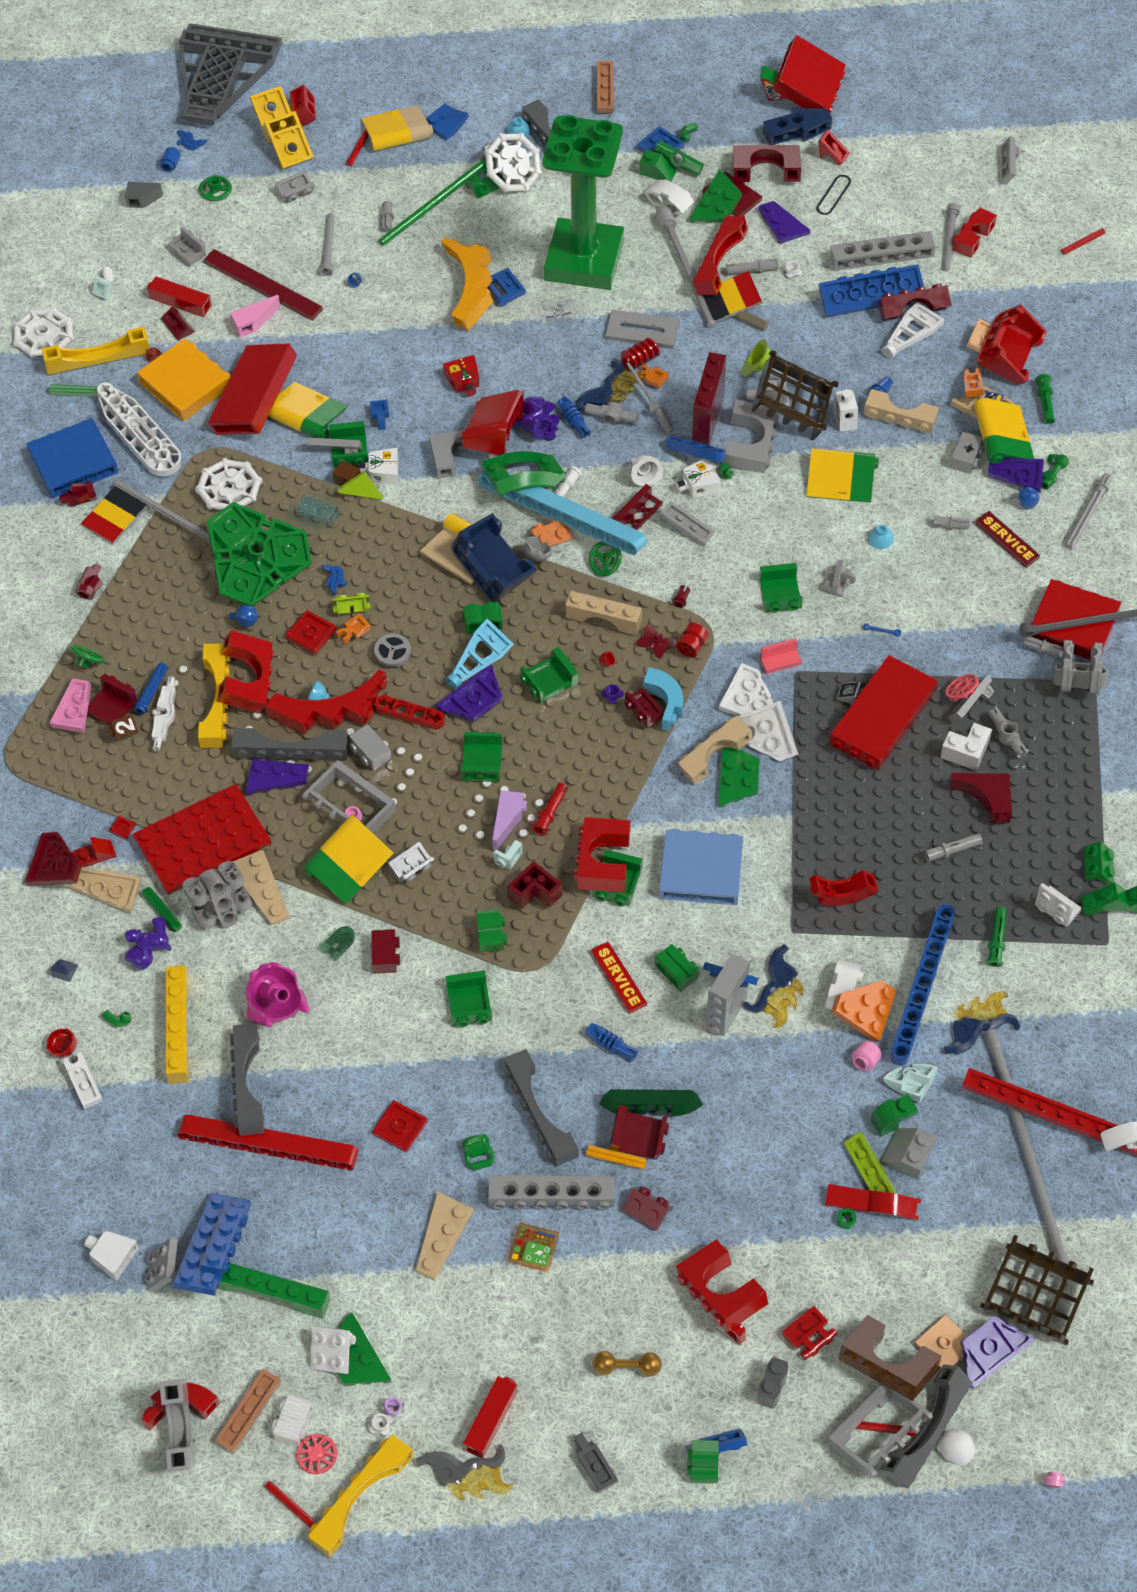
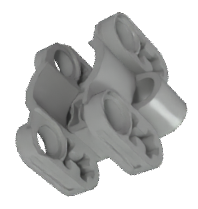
[1052,640,1109,695]
[182,861,253,929]

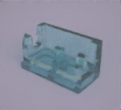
[297,494,340,526]

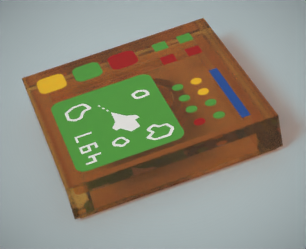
[508,1222,560,1273]

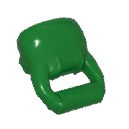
[462,1134,495,1171]

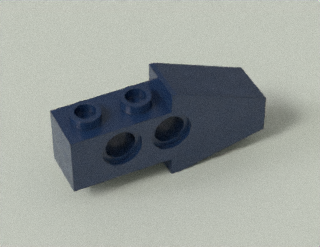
[763,108,832,145]

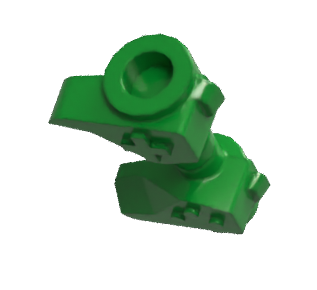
[1042,454,1070,489]

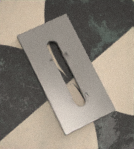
[605,310,680,349]

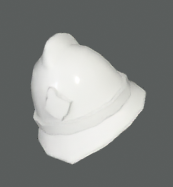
[631,455,663,486]

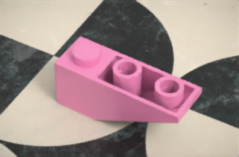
[230,295,280,338]

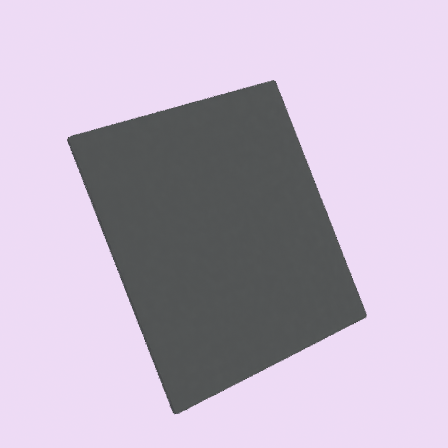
[792,671,1109,945]

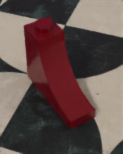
[949,773,1012,824]

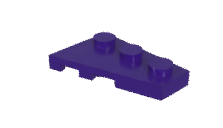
[758,201,811,244]
[988,458,1044,493]
[246,759,309,795]

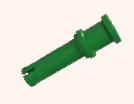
[1035,374,1055,424]
[985,907,1008,967]

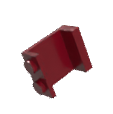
[609,1105,669,1160]

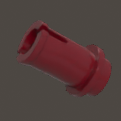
[672,585,691,608]

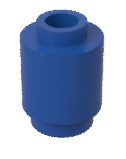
[160,147,181,172]

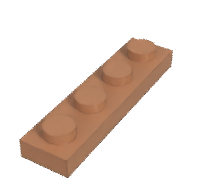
[597,61,614,113]
[215,1369,281,1454]

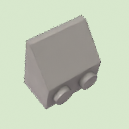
[881,1128,937,1180]

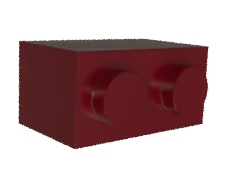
[371,929,401,974]

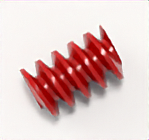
[621,337,660,372]

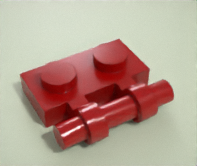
[782,1306,838,1360]

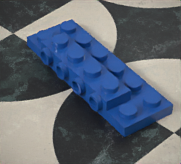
[818,264,924,318]
[174,1193,251,1296]

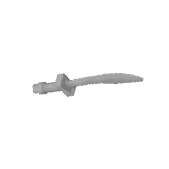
[627,362,674,433]

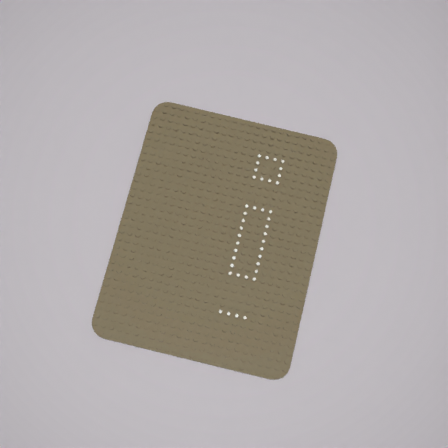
[5,447,714,973]

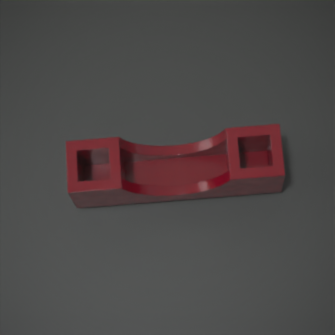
[878,283,952,321]

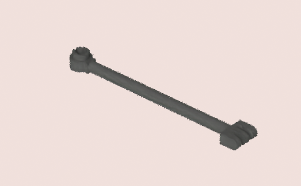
[1019,609,1137,638]

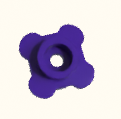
[540,424,558,441]
[601,684,624,704]

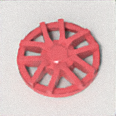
[945,674,980,702]
[296,1434,337,1475]

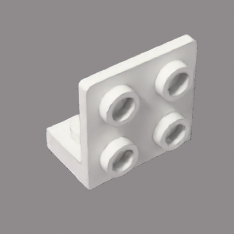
[1035,883,1082,927]

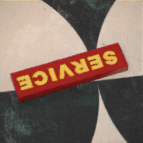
[591,941,647,1014]

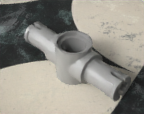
[585,402,639,425]
[988,707,1029,758]

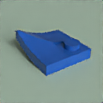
[425,103,469,141]

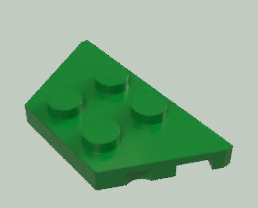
[689,170,742,223]
[719,748,760,807]
[337,1312,391,1386]

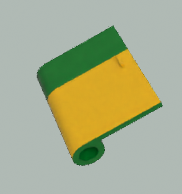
[807,448,879,503]

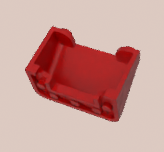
[976,304,1047,385]
[461,390,524,455]

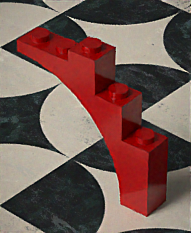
[265,669,388,735]

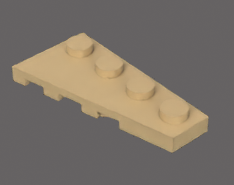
[230,850,291,925]
[61,867,142,914]
[416,1192,474,1281]

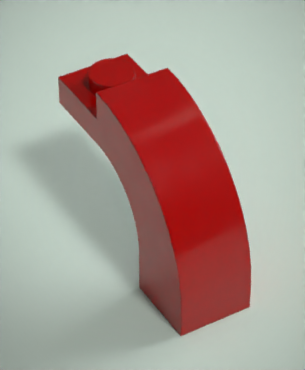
[809,870,879,906]
[141,1382,220,1431]

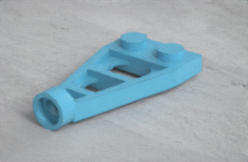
[446,619,514,689]

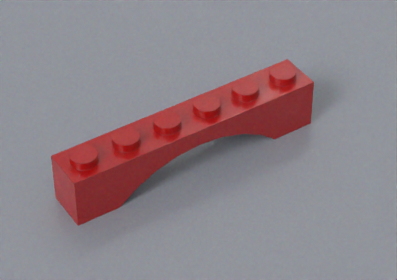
[693,216,748,295]

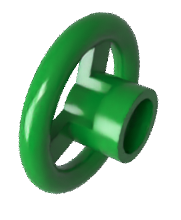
[199,175,232,201]
[589,541,622,576]
[69,644,104,668]

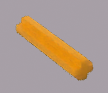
[586,1145,647,1169]

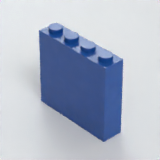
[26,418,119,499]

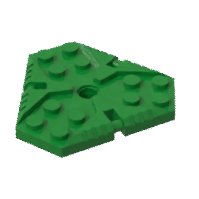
[206,502,312,607]

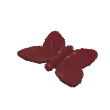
[636,625,677,659]

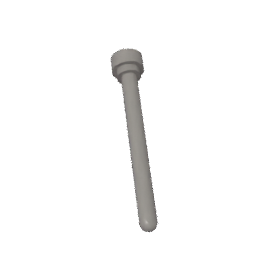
[943,203,960,271]
[319,213,334,276]

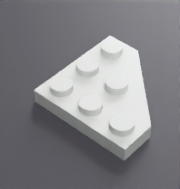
[719,663,773,716]
[731,701,799,761]

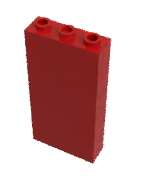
[208,343,297,435]
[830,655,938,771]

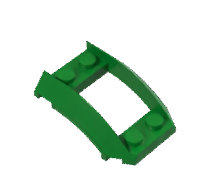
[481,451,566,498]

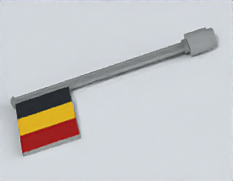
[656,206,763,328]
[81,479,228,559]

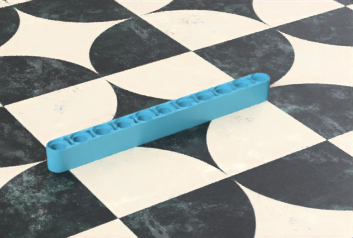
[478,472,647,555]

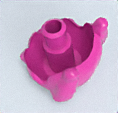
[246,962,310,1027]

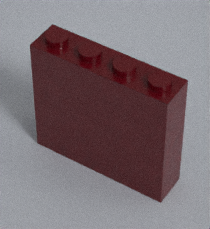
[692,352,726,446]

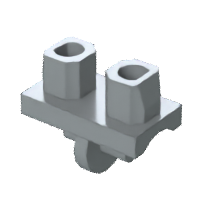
[824,560,856,597]

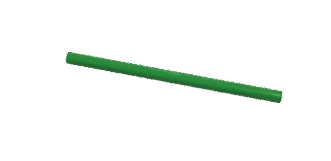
[379,157,495,246]

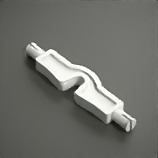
[152,676,176,751]

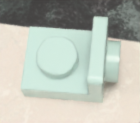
[493,840,523,871]

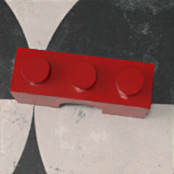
[952,207,997,258]

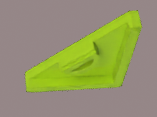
[337,471,383,499]

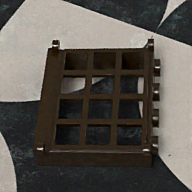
[751,350,839,440]
[980,1234,1094,1345]

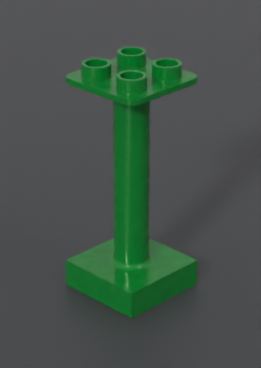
[542,115,624,290]

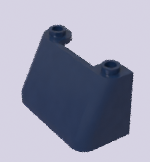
[451,513,537,603]

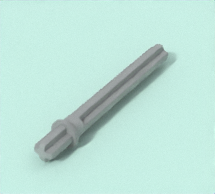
[1065,473,1112,550]

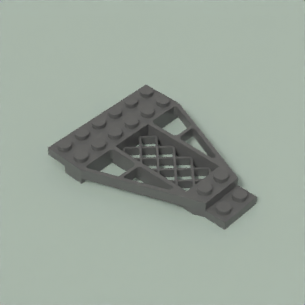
[179,23,282,125]

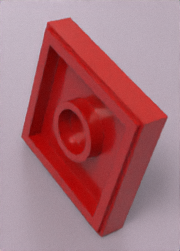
[285,610,337,655]
[372,1100,428,1153]

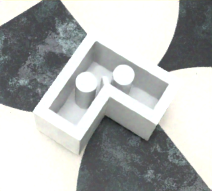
[941,723,992,771]

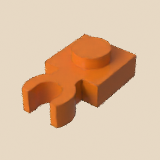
[636,365,669,389]
[336,614,371,644]

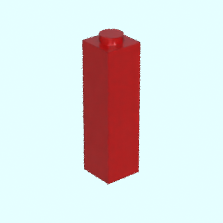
[147,276,212,318]
[463,1376,518,1458]

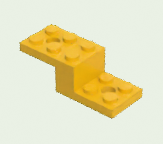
[250,86,314,170]

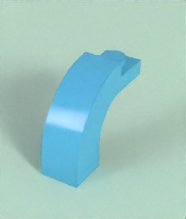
[643,667,683,731]

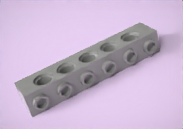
[830,231,935,271]
[489,1176,614,1210]

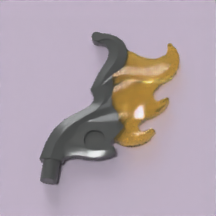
[416,1444,514,1500]

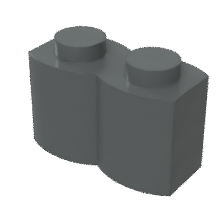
[758,1357,788,1409]

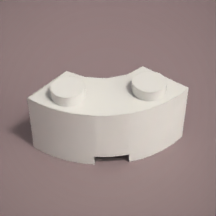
[644,179,694,216]
[825,960,864,1009]

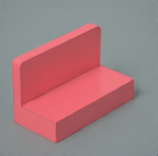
[760,639,802,674]

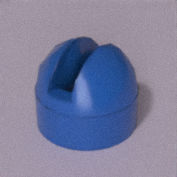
[348,272,362,287]

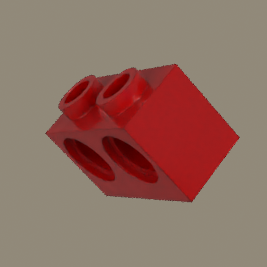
[290,84,316,126]

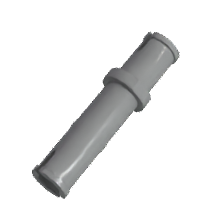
[726,259,778,275]
[924,833,983,862]

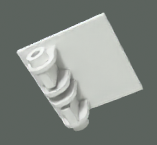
[310,1326,356,1374]

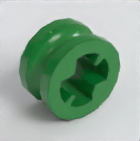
[837,1209,856,1229]

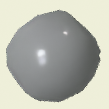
[524,536,552,562]

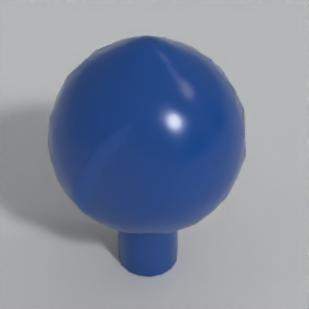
[1018,487,1039,509]
[229,605,258,627]

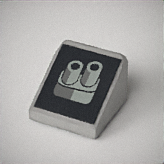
[837,682,860,704]

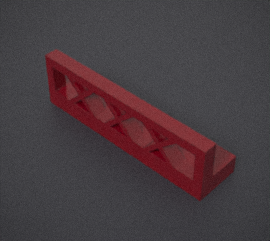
[612,484,663,530]

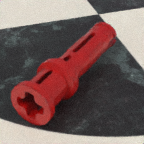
[531,783,568,836]

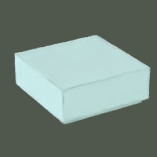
[92,277,112,300]

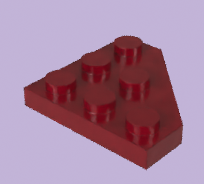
[25,832,82,886]

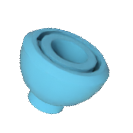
[507,117,530,137]
[868,525,894,549]
[307,681,330,700]

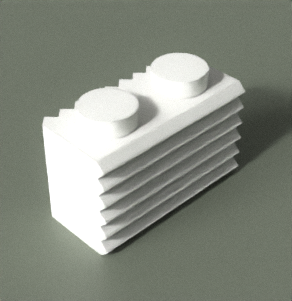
[271,1394,314,1447]

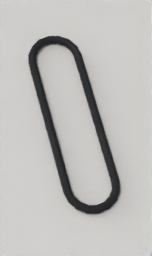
[816,175,851,215]

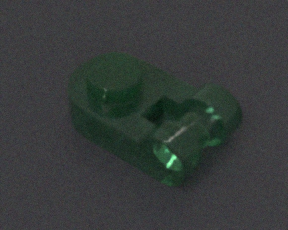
[321,926,355,961]

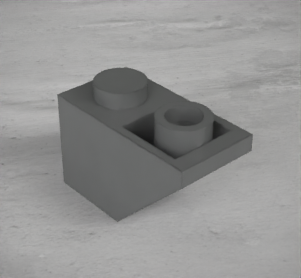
[125,182,163,208]

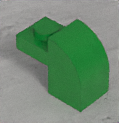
[871,1094,918,1137]

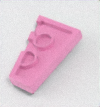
[50,678,91,733]

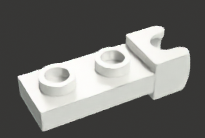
[63,1052,103,1109]

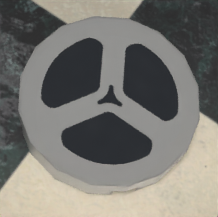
[374,633,411,667]

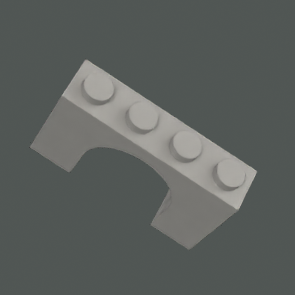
[723,399,779,473]
[429,429,508,479]
[706,953,750,1036]
[160,1378,195,1472]

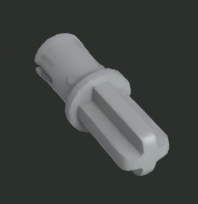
[381,201,394,232]
[933,515,970,530]
[1023,637,1062,658]

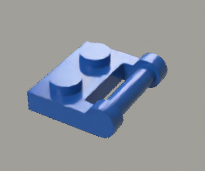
[487,268,526,307]

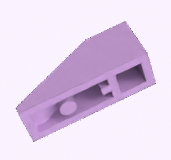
[492,790,527,850]

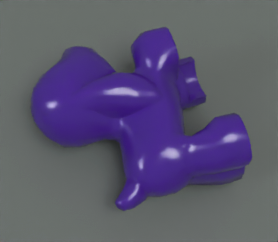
[514,396,560,439]
[124,917,172,970]

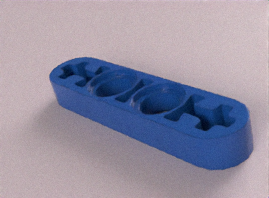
[666,436,726,462]

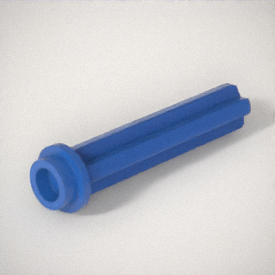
[134,663,168,715]

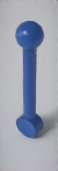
[863,623,901,637]

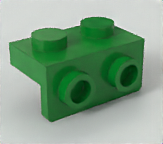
[465,167,504,199]
[1084,841,1115,886]

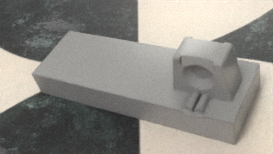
[1000,136,1020,184]
[306,438,362,454]
[660,501,715,546]
[947,675,994,723]

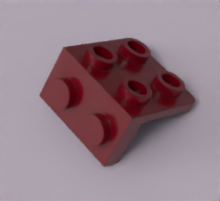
[87,673,138,726]

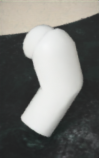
[101,267,114,283]

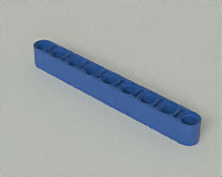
[891,904,955,1066]

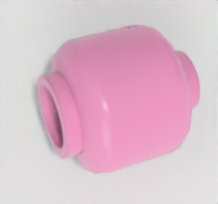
[852,1041,882,1071]

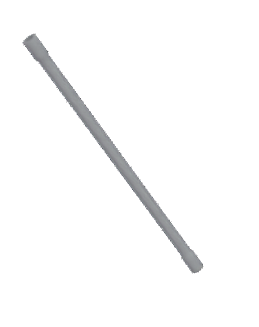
[985,1029,1069,1264]

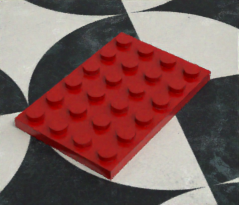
[133,784,272,895]

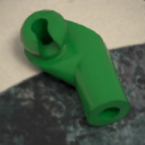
[679,123,698,143]
[718,461,734,479]
[101,1010,131,1027]

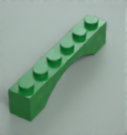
[218,1263,330,1319]

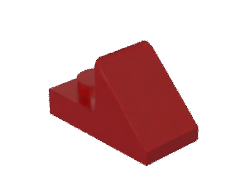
[818,129,850,166]
[73,837,117,868]

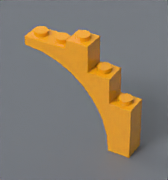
[441,237,493,331]

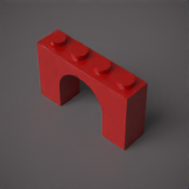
[217,630,274,714]
[574,817,631,892]
[676,1239,769,1332]

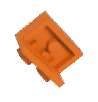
[529,519,573,547]

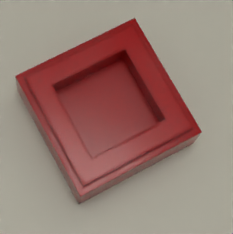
[109,815,136,840]

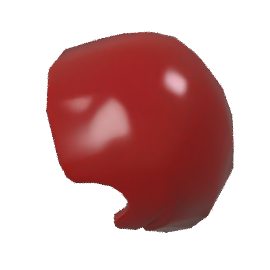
[46,1028,77,1058]

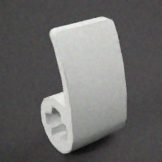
[1101,1122,1137,1152]

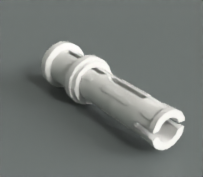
[554,466,582,497]

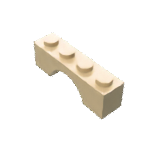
[864,389,939,434]
[565,591,642,635]
[678,716,753,785]

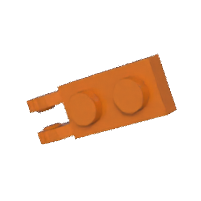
[964,367,984,398]

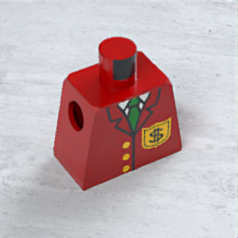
[443,355,480,396]

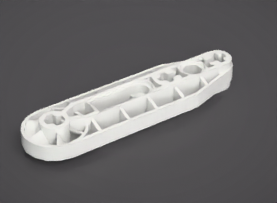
[97,382,182,477]

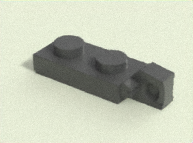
[574,1432,618,1493]

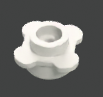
[783,261,802,278]
[369,1413,393,1436]

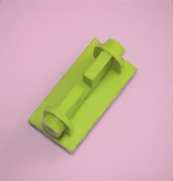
[332,593,371,615]

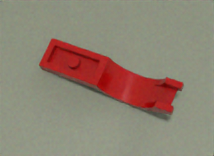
[825,1184,921,1220]

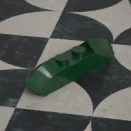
[599,1089,703,1116]

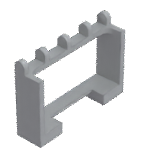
[302,760,396,834]
[828,1384,933,1479]

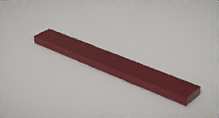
[204,249,323,321]

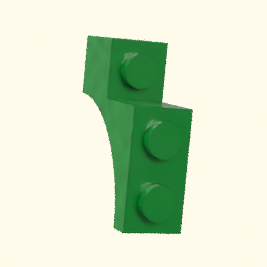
[1081,882,1137,916]

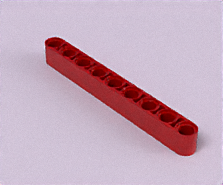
[177,1115,359,1171]

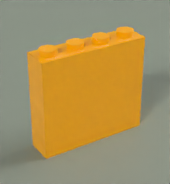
[137,338,231,421]

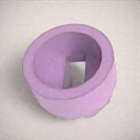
[383,1397,402,1416]

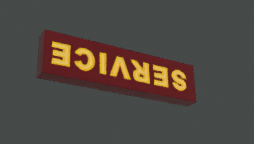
[975,511,1040,568]

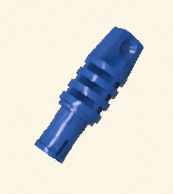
[557,396,591,438]
[585,1023,638,1062]

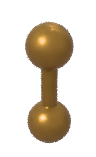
[592,1351,662,1377]

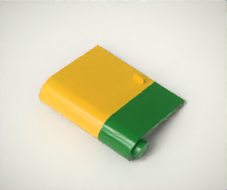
[268,382,347,439]
[973,398,1035,464]
[304,814,394,904]

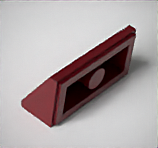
[160,307,195,341]

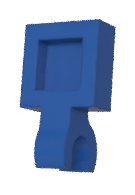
[370,399,389,430]

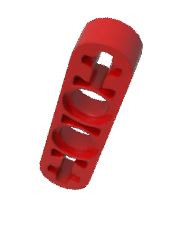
[375,695,445,730]

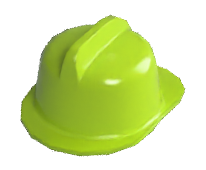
[741,339,771,376]

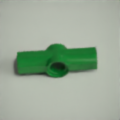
[654,140,704,177]

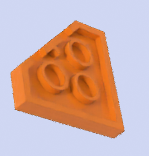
[831,980,896,1042]

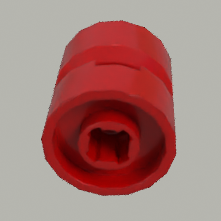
[676,622,709,658]

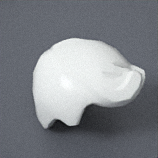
[935,1429,976,1466]

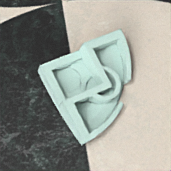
[883,1064,938,1103]

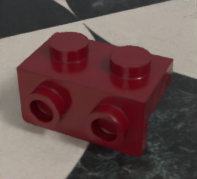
[624,688,665,728]
[621,1186,673,1230]

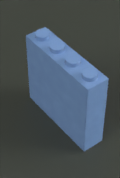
[660,829,743,906]

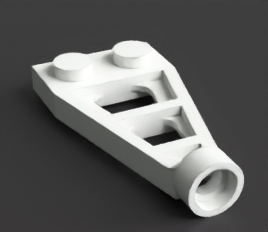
[882,302,945,359]

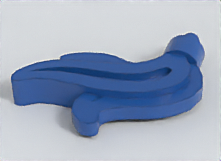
[177,130,207,150]
[321,564,347,596]

